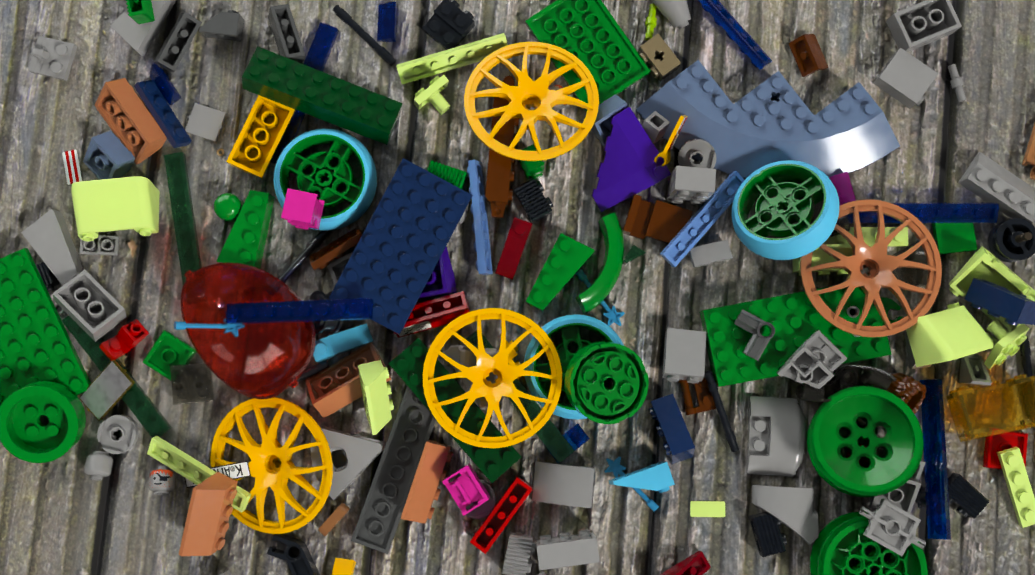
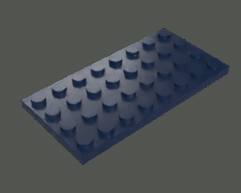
[329,158,473,334]

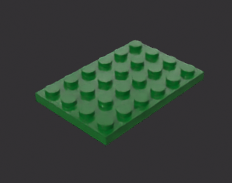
[525,0,650,112]

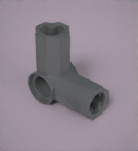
[734,309,775,361]

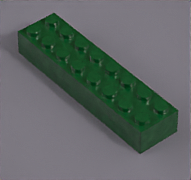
[242,46,403,145]
[388,338,521,483]

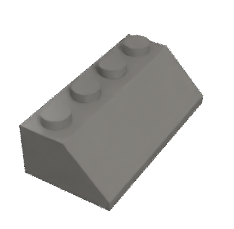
[958,152,1035,223]

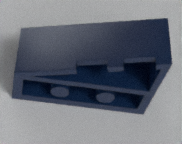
[964,278,1035,326]
[649,394,695,464]

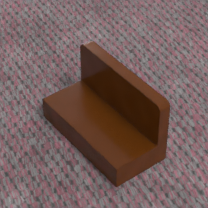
[788,34,828,77]
[622,194,654,239]

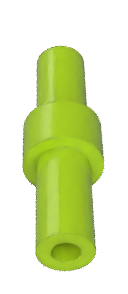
[645,4,657,41]

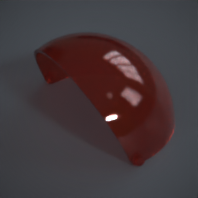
[180,263,315,399]

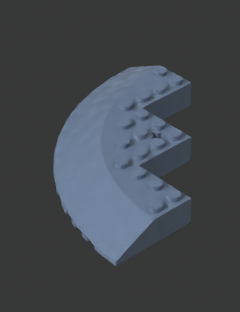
[635,60,900,178]

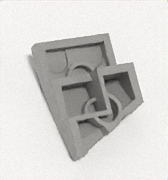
[777,329,847,389]

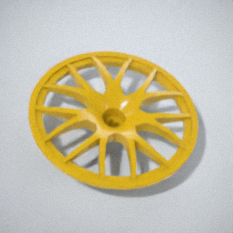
[464,42,599,161]
[423,308,562,448]
[210,396,333,534]

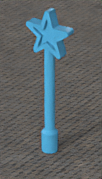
[576,269,625,326]
[174,315,245,337]
[604,456,659,512]

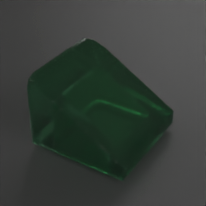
[623,245,646,265]

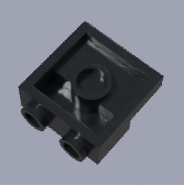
[422,0,475,50]

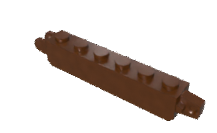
[485,75,519,218]

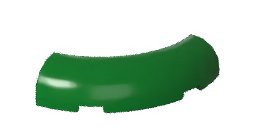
[575,212,624,315]

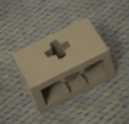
[638,34,681,82]

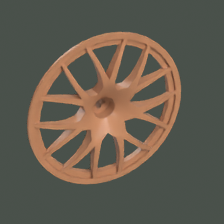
[800,199,942,338]

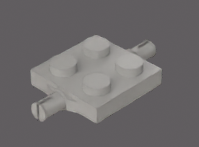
[859,499,926,556]

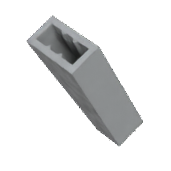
[110,0,176,56]
[21,209,84,286]

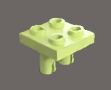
[414,75,450,115]
[984,321,1030,369]

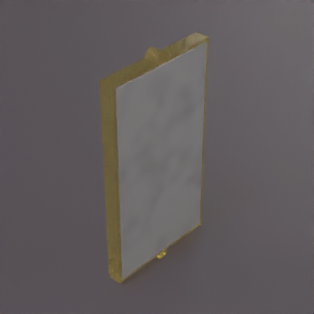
[79,359,135,421]

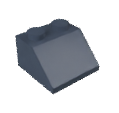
[584,94,628,147]
[83,131,135,180]

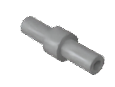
[948,64,966,102]

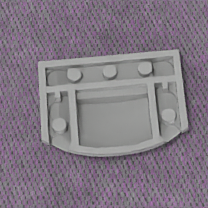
[746,396,807,477]

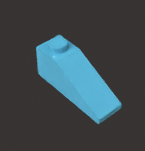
[309,323,374,362]
[608,461,675,493]

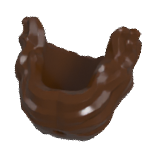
[880,373,927,414]

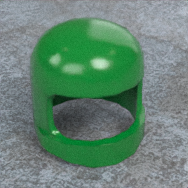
[214,193,244,222]

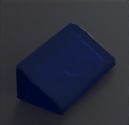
[377,2,397,42]
[150,63,181,105]

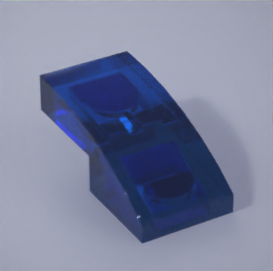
[546,423,590,463]

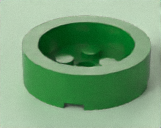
[564,341,649,424]
[0,381,86,463]

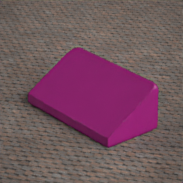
[829,172,856,206]

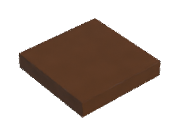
[645,200,693,244]

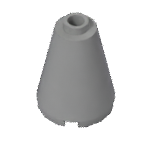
[651,0,691,30]

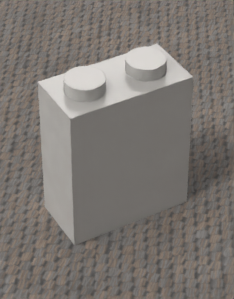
[873,48,938,109]
[662,328,706,384]

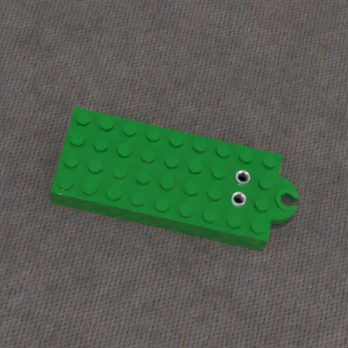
[699,286,903,387]

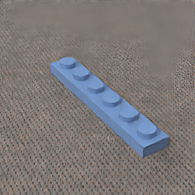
[467,159,493,275]
[660,171,744,267]

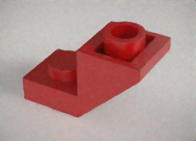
[100,319,149,362]

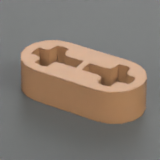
[318,502,350,536]

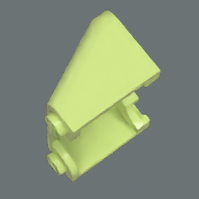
[71,176,160,242]
[949,246,1035,332]
[906,302,994,367]

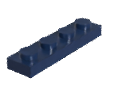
[134,80,192,148]

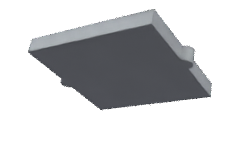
[185,103,227,142]

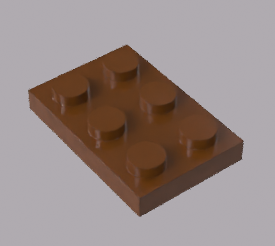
[310,226,363,270]

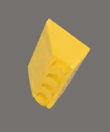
[226,95,295,178]

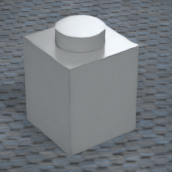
[642,111,670,144]

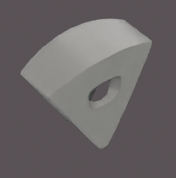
[310,425,386,500]

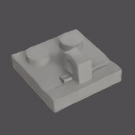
[28,35,77,81]

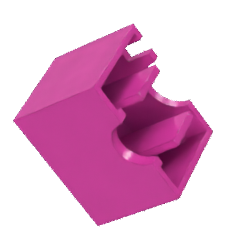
[281,188,325,230]
[442,463,490,516]

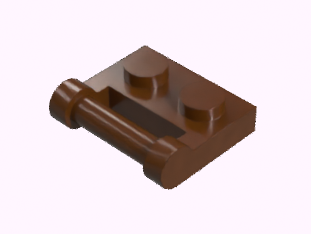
[678,371,716,415]

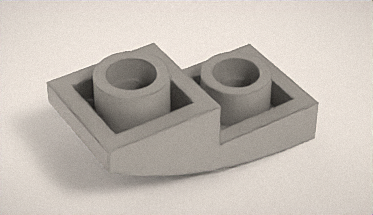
[79,235,119,256]
[689,240,733,268]

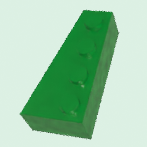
[216,190,275,271]
[525,233,595,312]

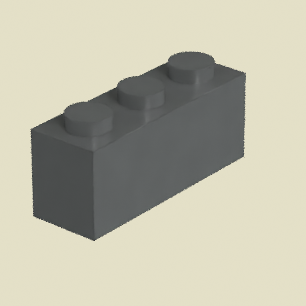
[268,4,305,64]
[154,12,202,72]

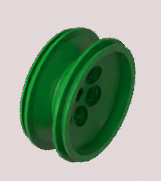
[807,386,924,498]
[810,512,928,575]

